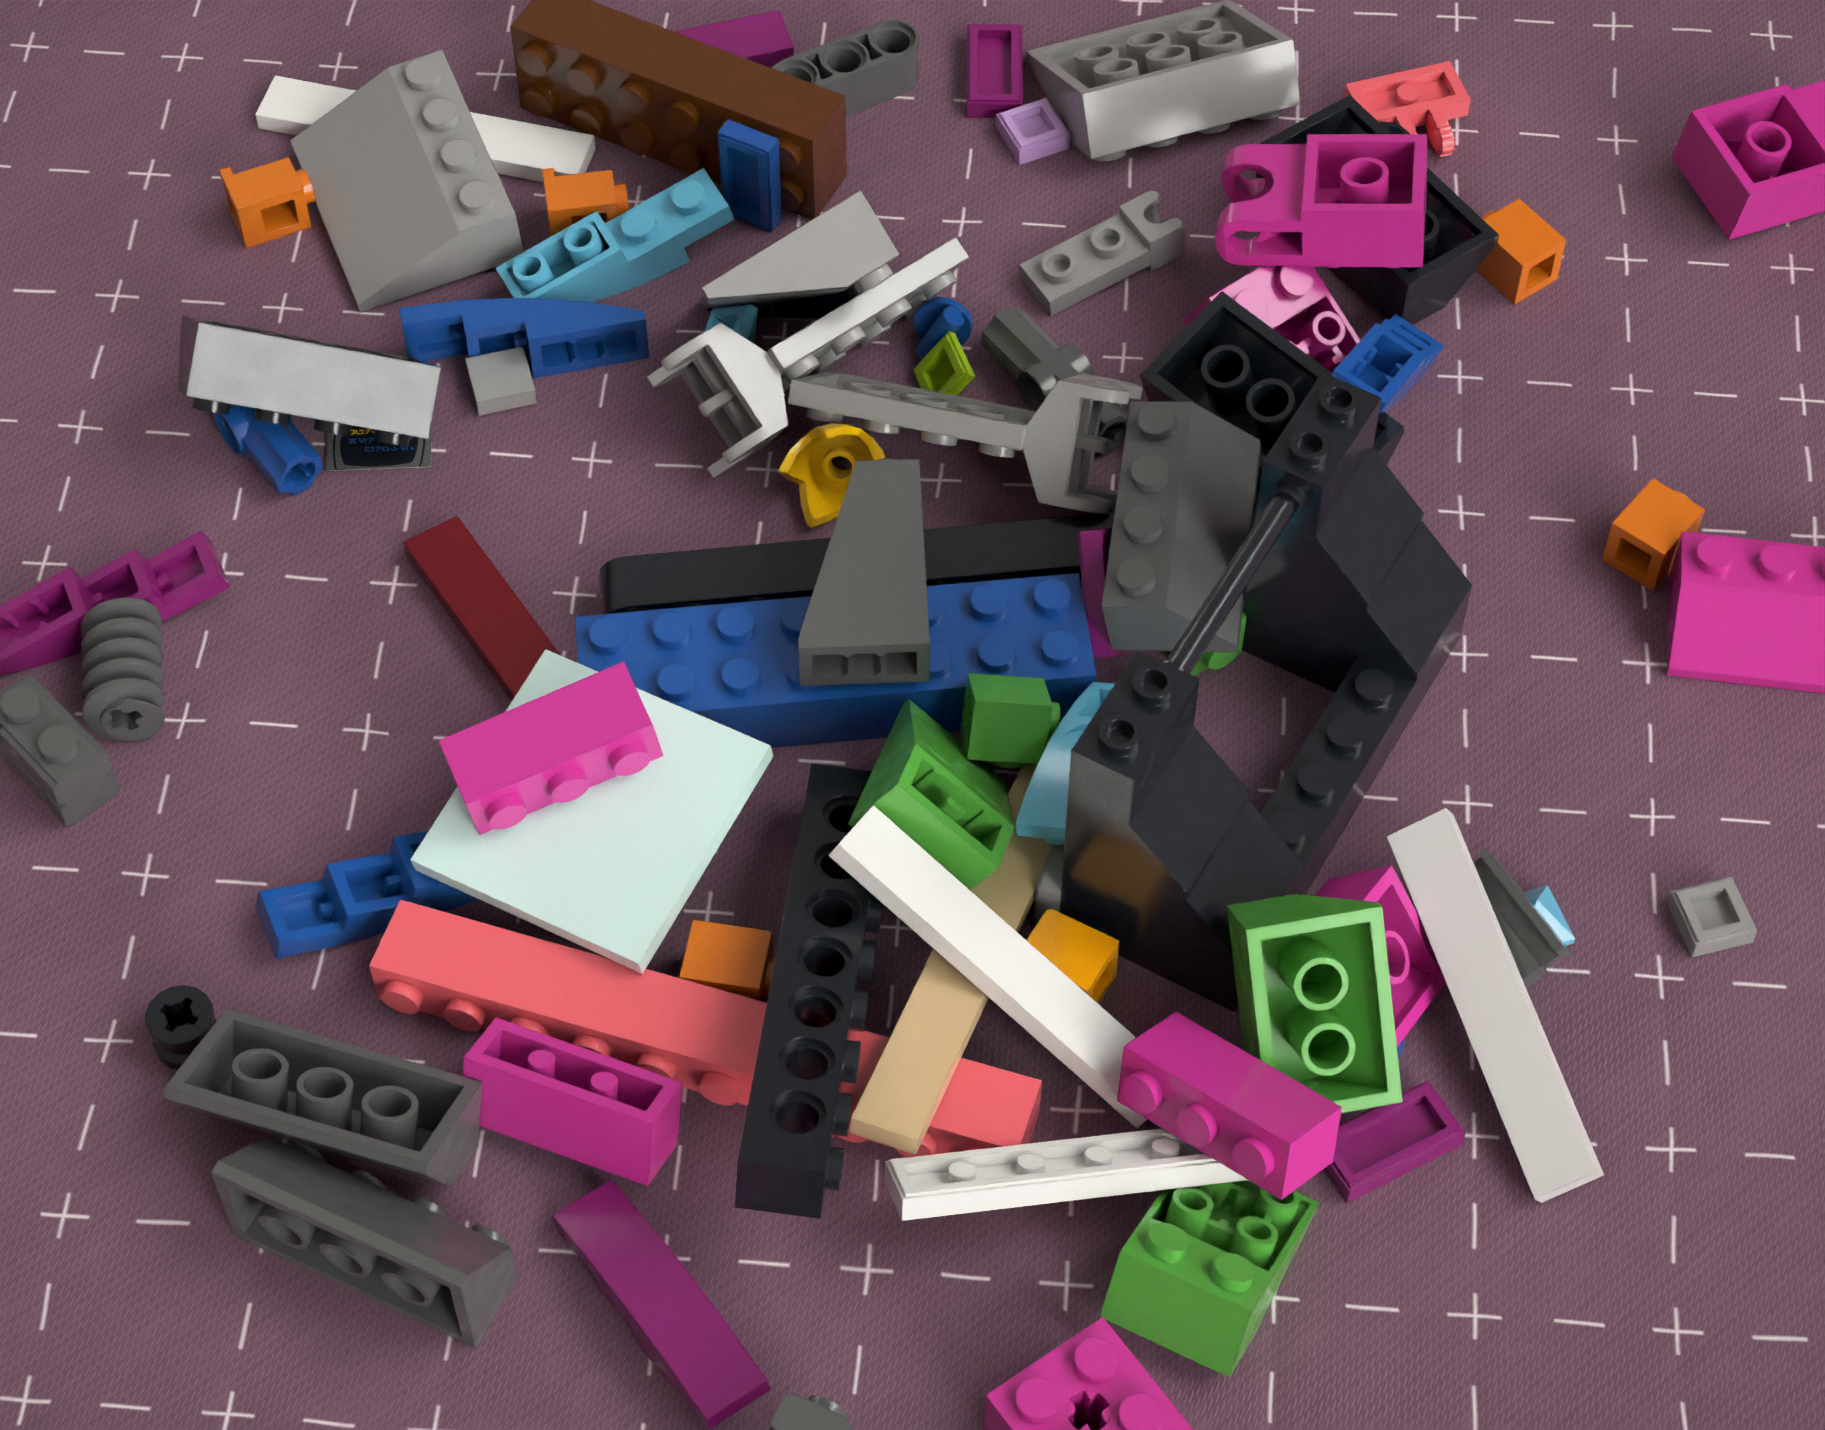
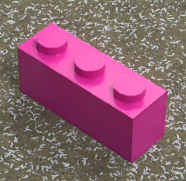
[438,661,663,835]
[1117,1012,1342,1200]
[463,1018,682,1186]

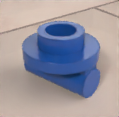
[913,297,973,360]

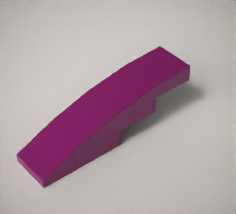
[0,530,230,676]
[552,1180,771,1429]

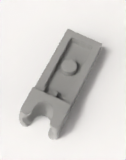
[1019,191,1186,317]

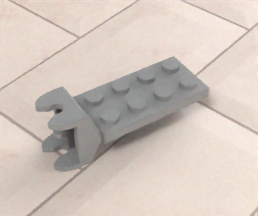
[646,237,969,479]
[788,371,1143,514]

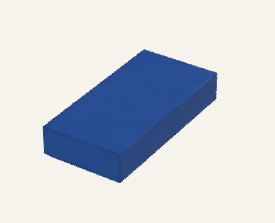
[718,119,782,232]

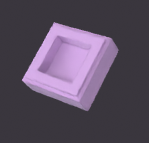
[995,98,1071,165]

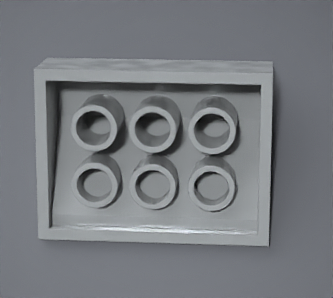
[1026,0,1300,161]
[290,50,523,313]
[699,190,900,309]

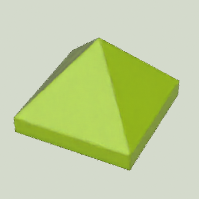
[913,331,975,396]

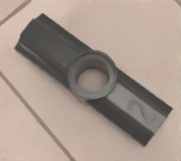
[981,306,1128,457]

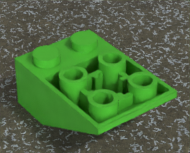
[848,699,1015,890]
[1099,1180,1319,1378]

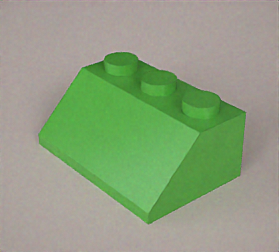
[1227,894,1403,1113]

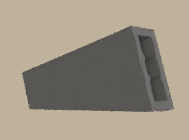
[798,458,930,686]

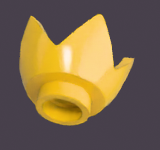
[778,423,885,527]

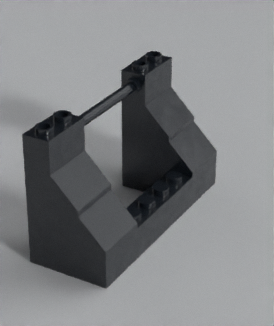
[1060,372,1472,1012]

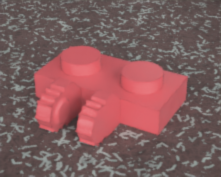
[1343,61,1471,157]

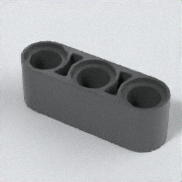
[773,20,919,117]

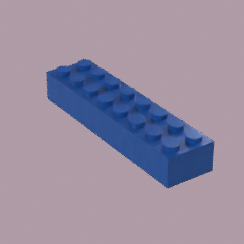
[575,573,1096,748]

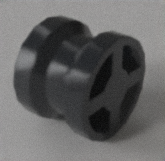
[145,985,217,1070]

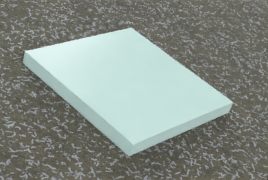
[410,649,773,974]

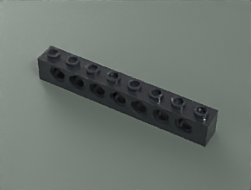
[735,763,883,1219]

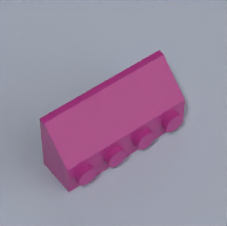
[1666,531,1825,694]

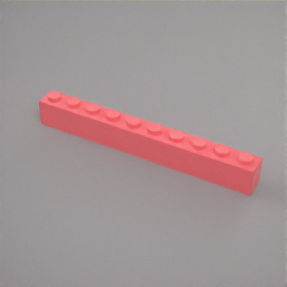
[369,900,1042,1157]

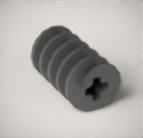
[81,597,165,742]

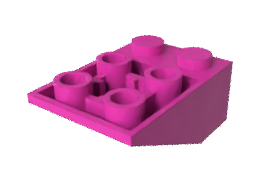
[1183,266,1360,373]

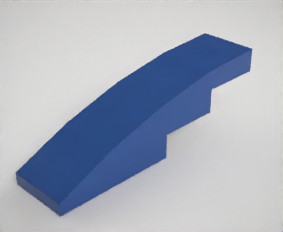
[399,298,649,379]
[1331,314,1445,413]
[255,831,477,959]

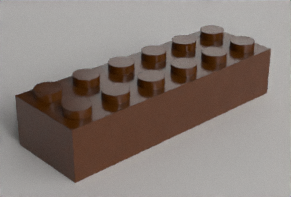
[510,0,847,220]

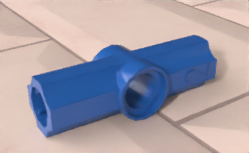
[213,404,323,496]

